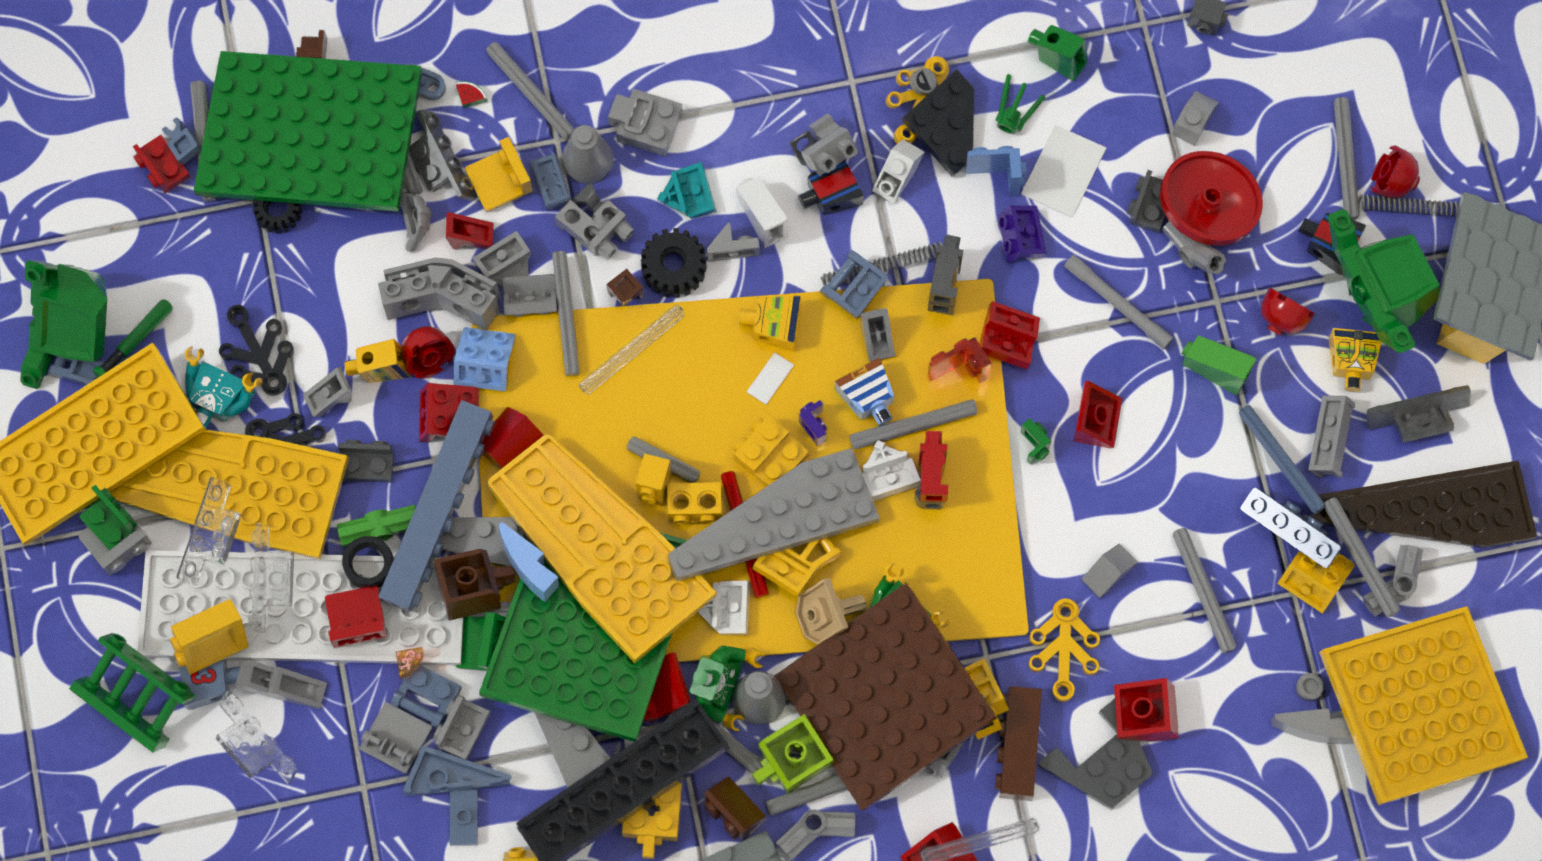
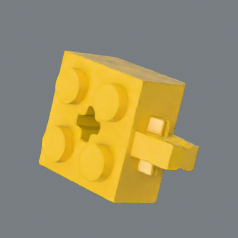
[622,783,683,860]

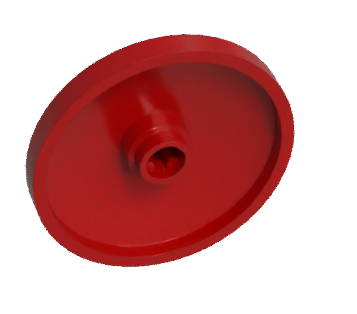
[1160,151,1263,246]

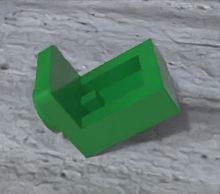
[1020,418,1051,464]

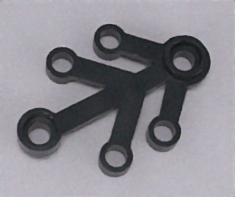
[219,305,294,396]
[245,413,326,444]

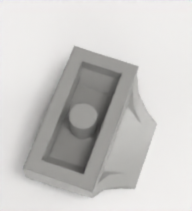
[473,231,531,287]

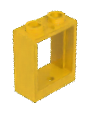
[169,599,249,675]

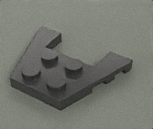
[1038,698,1153,810]

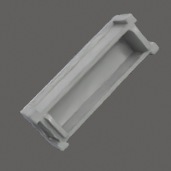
[1308,396,1356,478]

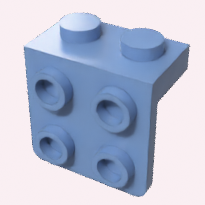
[966,146,1026,196]

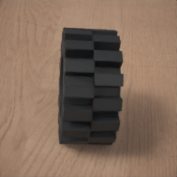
[253,200,302,234]

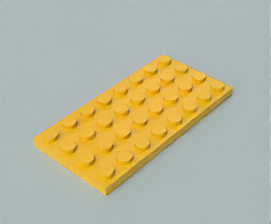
[0,342,206,546]

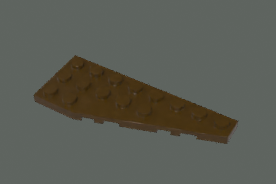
[1312,460,1537,548]

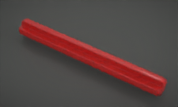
[721,471,769,598]

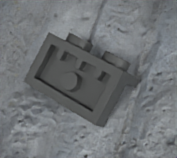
[1127,170,1165,234]
[338,440,394,483]

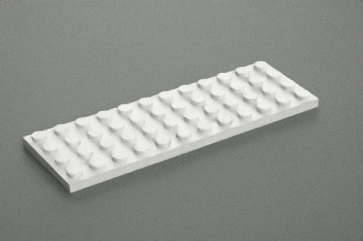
[137,550,464,665]

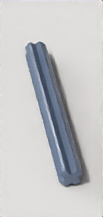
[1239,405,1325,514]

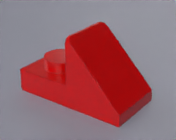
[446,212,494,250]

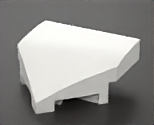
[862,440,921,501]
[698,580,750,636]

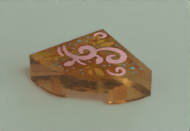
[396,647,424,680]

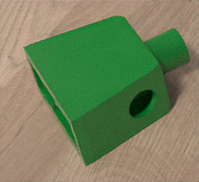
[1028,25,1088,81]

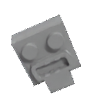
[608,88,682,157]

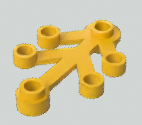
[885,56,949,144]
[1028,599,1100,702]

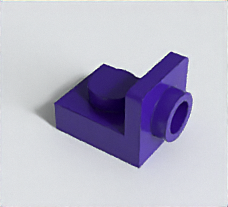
[799,400,827,447]

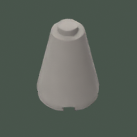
[562,125,614,184]
[732,671,786,725]

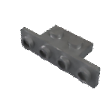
[409,109,476,201]
[1367,385,1471,443]

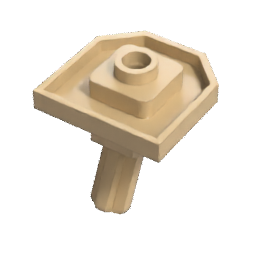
[795,578,866,644]

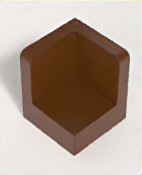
[296,30,328,59]
[606,269,644,306]

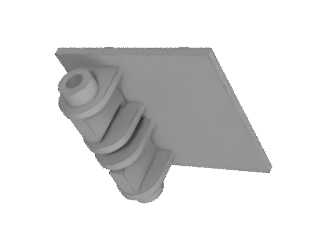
[359,702,433,774]

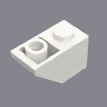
[872,139,925,204]

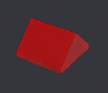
[1073,381,1122,448]
[482,407,544,469]

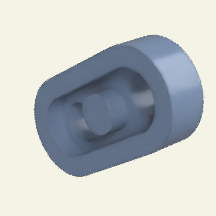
[404,63,446,101]

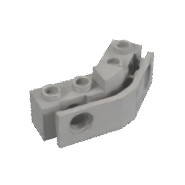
[378,257,500,330]

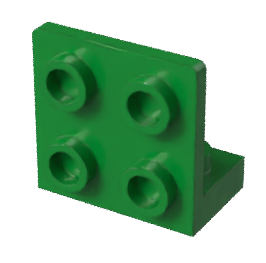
[79,485,138,551]
[456,612,506,671]

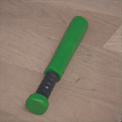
[93,299,173,377]

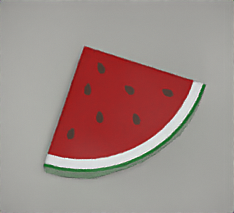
[455,81,488,108]

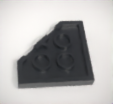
[901,69,974,177]

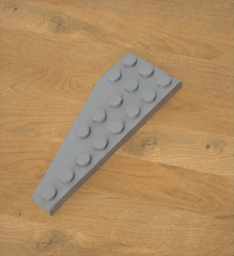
[668,448,880,581]

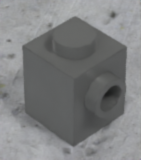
[1187,0,1229,35]

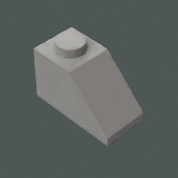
[1172,91,1219,146]

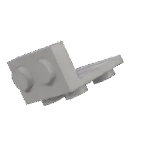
[79,504,152,576]

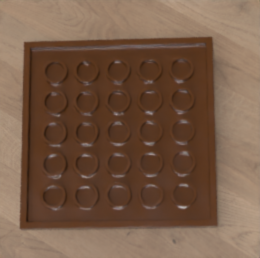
[774,583,998,811]

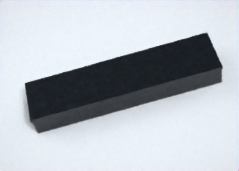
[516,700,730,861]

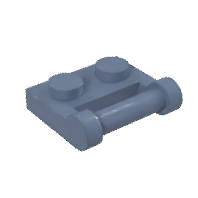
[820,250,889,319]
[390,663,462,728]

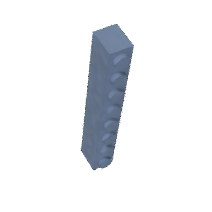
[378,400,495,613]

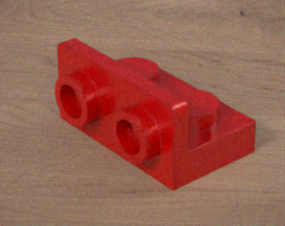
[132,134,191,194]

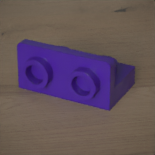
[998,205,1047,263]

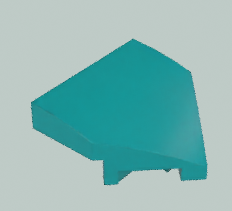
[657,162,717,219]

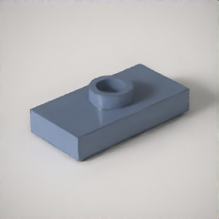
[531,153,571,210]
[450,790,478,846]

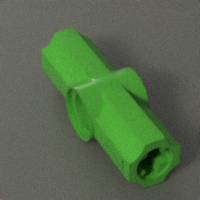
[337,504,416,548]

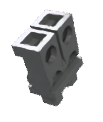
[927,235,964,316]

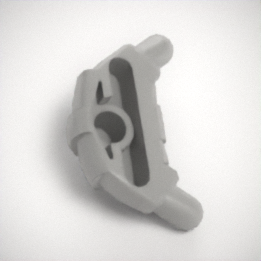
[400,193,432,252]

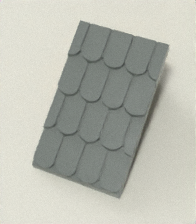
[1433,192,1542,364]

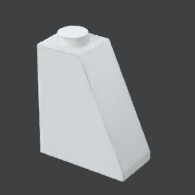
[736,176,788,248]

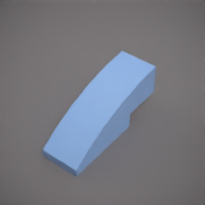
[498,522,559,602]

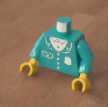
[185,346,263,428]

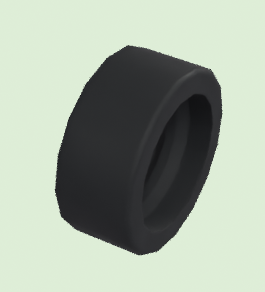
[342,536,394,588]

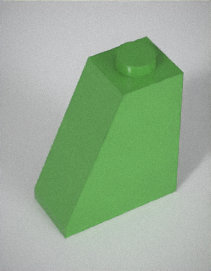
[1181,335,1256,396]

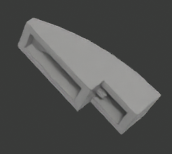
[235,660,327,709]
[1271,708,1354,744]

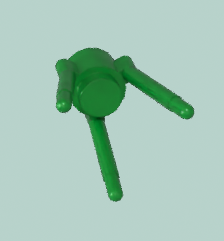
[995,74,1045,134]

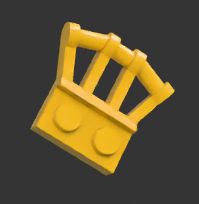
[753,537,843,597]

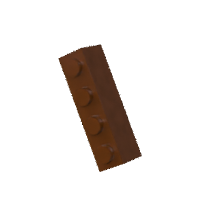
[995,686,1042,801]

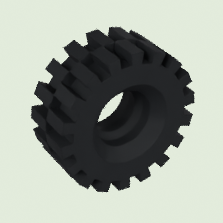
[641,228,707,298]

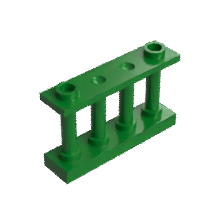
[69,633,196,753]

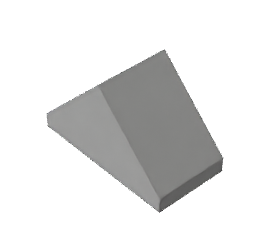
[860,308,895,362]
[1081,543,1138,599]

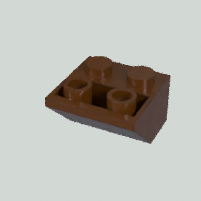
[704,776,766,842]

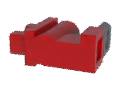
[914,431,948,510]

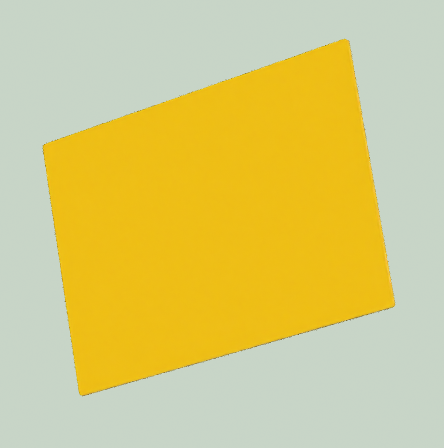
[472,279,1029,662]

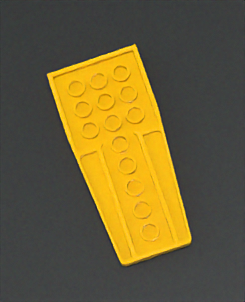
[110,430,349,560]
[488,435,717,663]

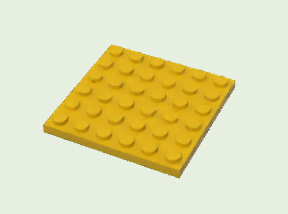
[1319,606,1528,806]

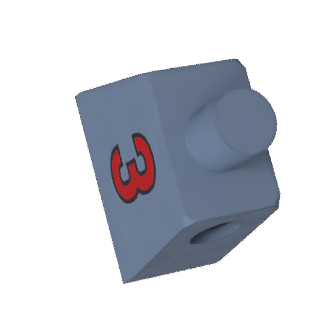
[180,659,240,710]

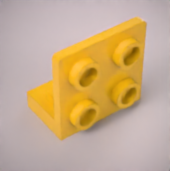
[465,137,533,212]
[1277,550,1355,614]

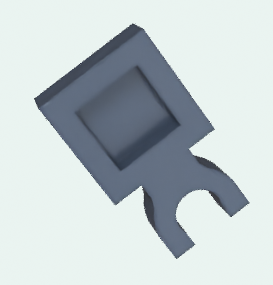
[162,117,202,165]

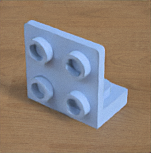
[454,327,515,391]

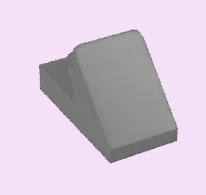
[707,222,760,262]
[303,367,351,417]

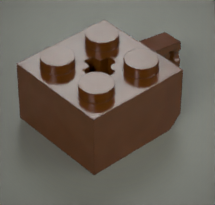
[434,549,516,621]

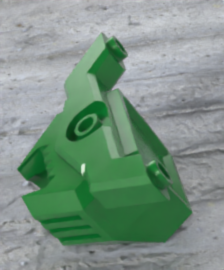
[1328,209,1440,353]
[20,260,107,389]

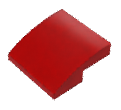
[978,301,1040,370]

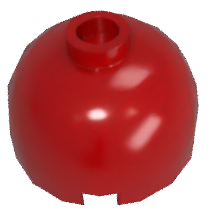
[1371,145,1420,199]
[1261,287,1315,336]
[400,326,455,379]

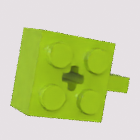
[752,714,834,794]

